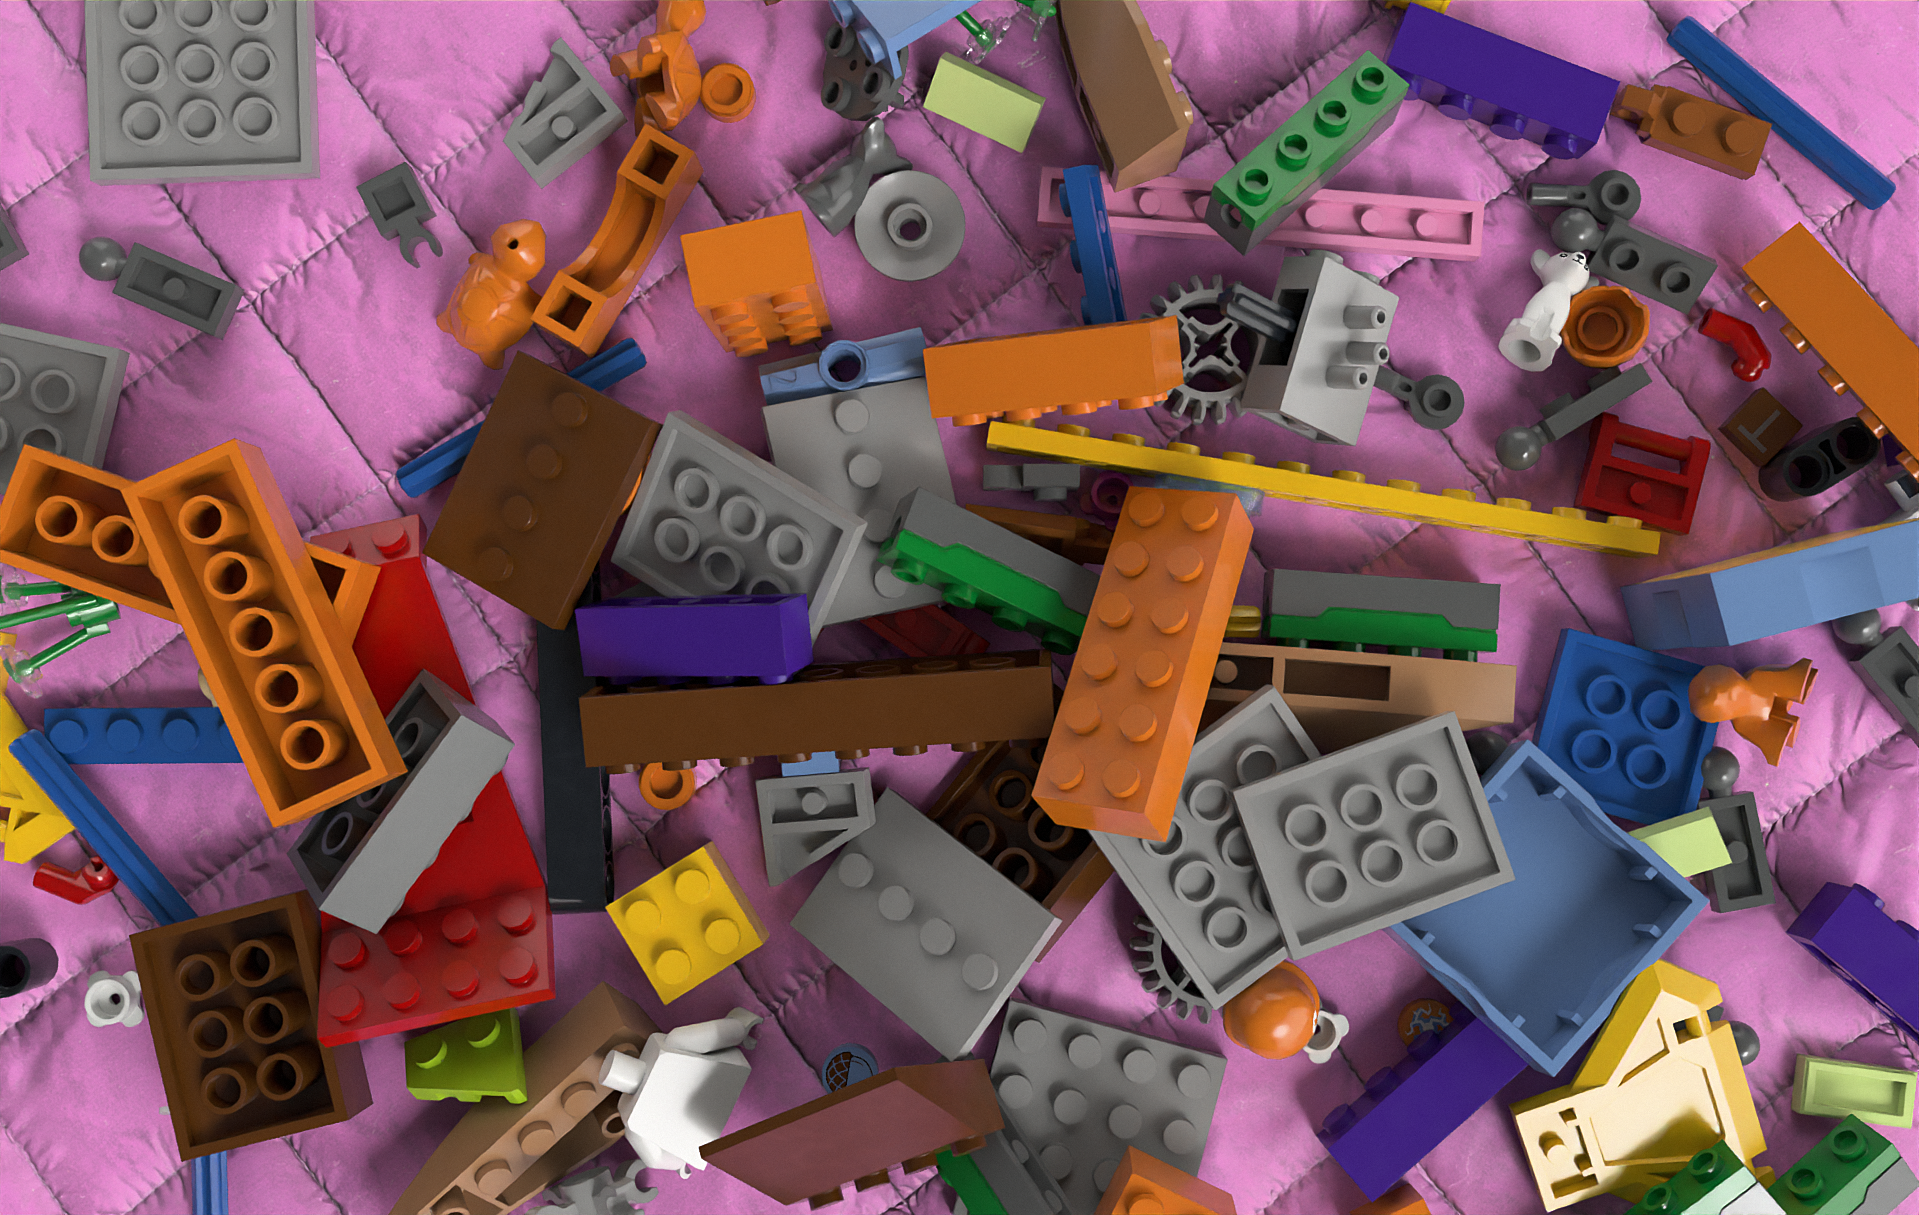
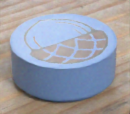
[822,1043,879,1094]

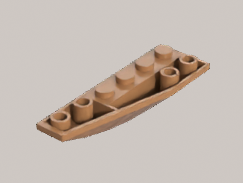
[1052,0,1193,193]
[1196,642,1517,755]
[388,981,664,1215]

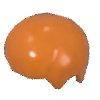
[1560,286,1650,369]

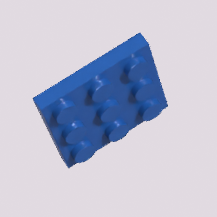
[1532,628,1719,826]

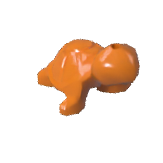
[609,0,706,137]
[436,219,547,370]
[1688,657,1819,767]

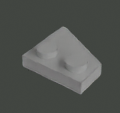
[503,37,628,189]
[755,767,876,887]

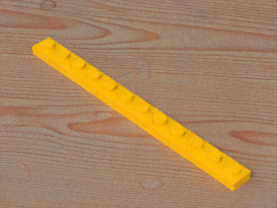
[986,415,1661,559]

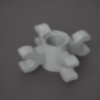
[524,1159,659,1215]

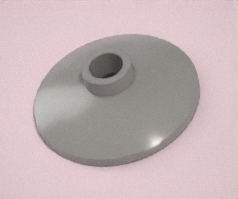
[854,170,965,282]

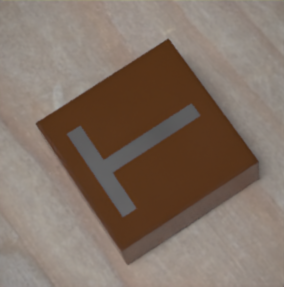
[1718,387,1803,467]

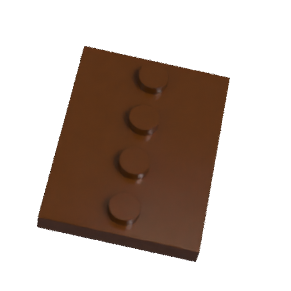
[422,350,663,630]

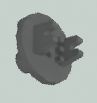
[821,21,909,121]

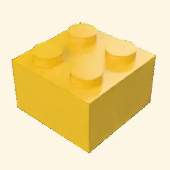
[605,841,770,1005]

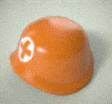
[1223,959,1320,1060]

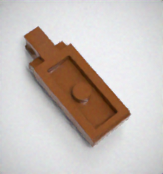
[1609,84,1772,180]
[965,503,1114,566]

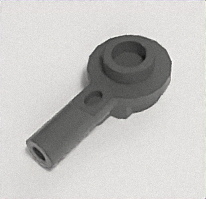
[1526,170,1641,226]
[1373,365,1465,430]

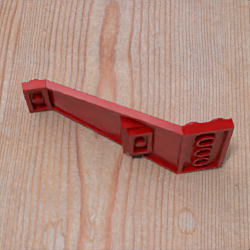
[310,514,556,1048]

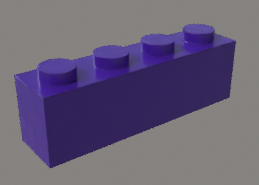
[1382,2,1620,160]
[575,593,814,685]
[1785,882,1919,1045]
[1316,1000,1529,1203]

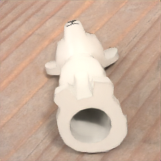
[1499,249,1599,372]

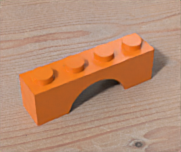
[530,124,704,358]

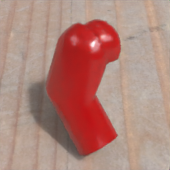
[1698,308,1772,383]
[33,855,119,905]

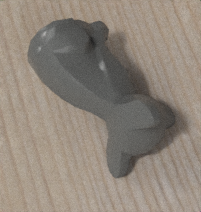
[793,117,913,238]

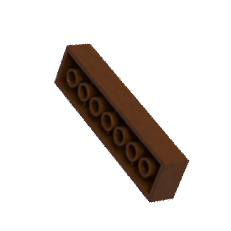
[579,648,1056,774]

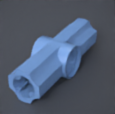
[758,327,927,406]

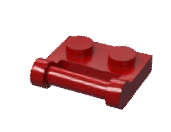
[1573,412,1711,536]

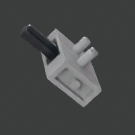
[1216,250,1399,446]

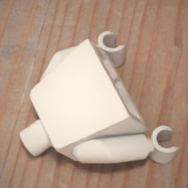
[598,1007,764,1179]

